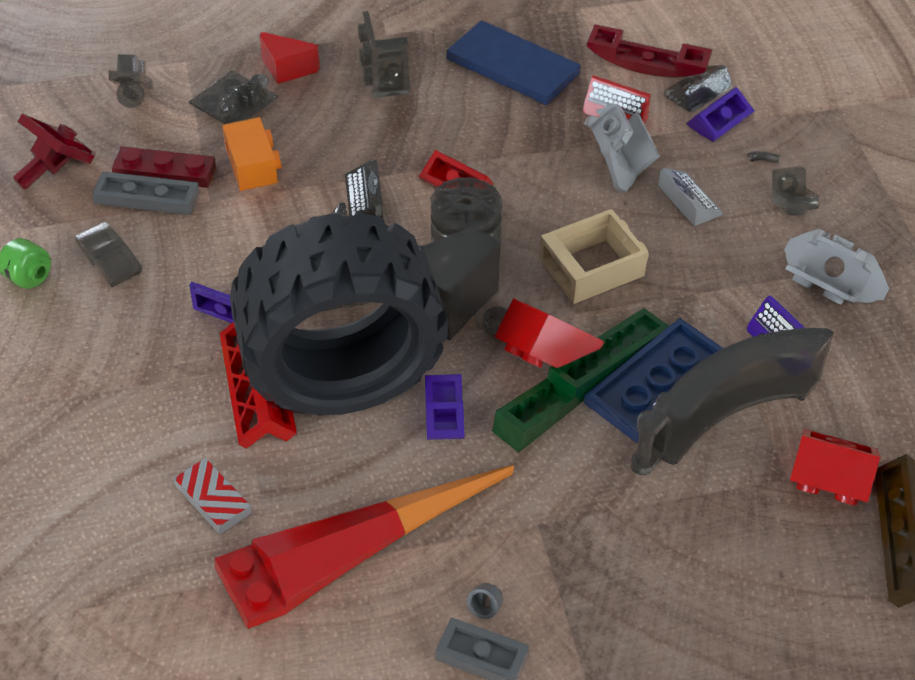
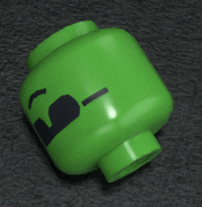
[0,238,51,289]

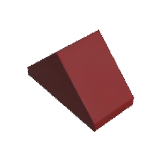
[259,32,320,84]

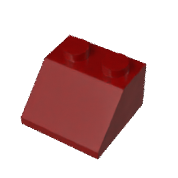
[494,298,604,368]
[790,428,880,505]

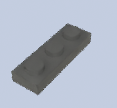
[92,172,200,215]

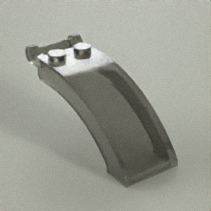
[631,328,834,475]

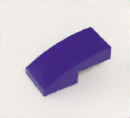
[425,374,465,440]

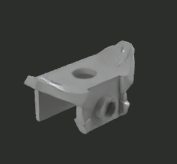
[584,103,660,193]
[784,228,890,305]

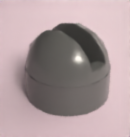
[467,583,503,619]

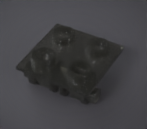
[189,70,278,124]

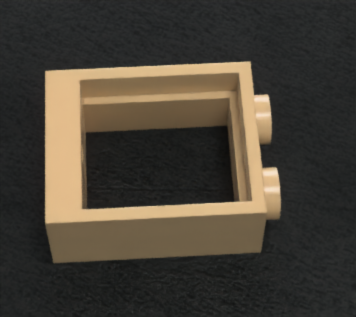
[539,209,649,304]

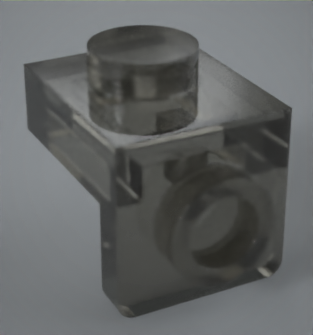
[772,166,818,215]

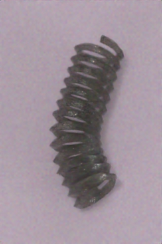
[747,151,780,163]

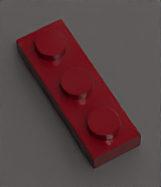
[111,146,216,188]

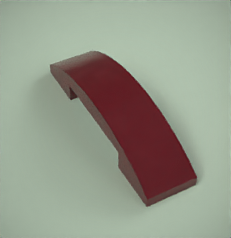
[586,24,713,77]

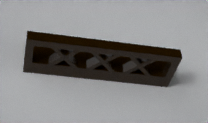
[875,454,915,608]

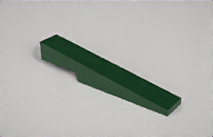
[492,308,669,453]

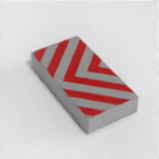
[174,458,252,535]

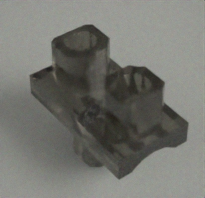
[109,54,153,108]

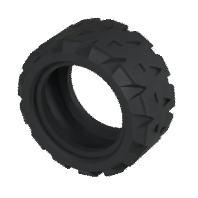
[230,213,448,416]

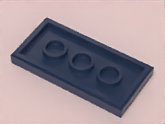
[447,20,581,105]
[584,318,735,445]

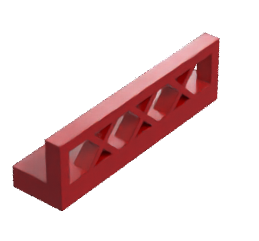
[219,322,297,449]

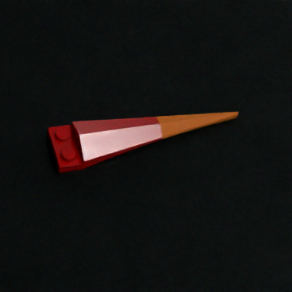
[215,465,515,629]

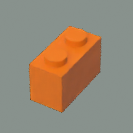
[222,117,282,191]

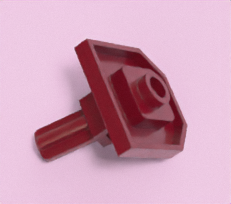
[13,114,95,189]

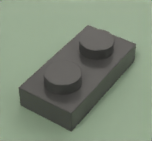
[435,617,529,680]

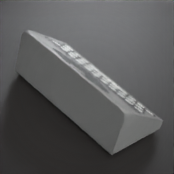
[658,168,722,226]

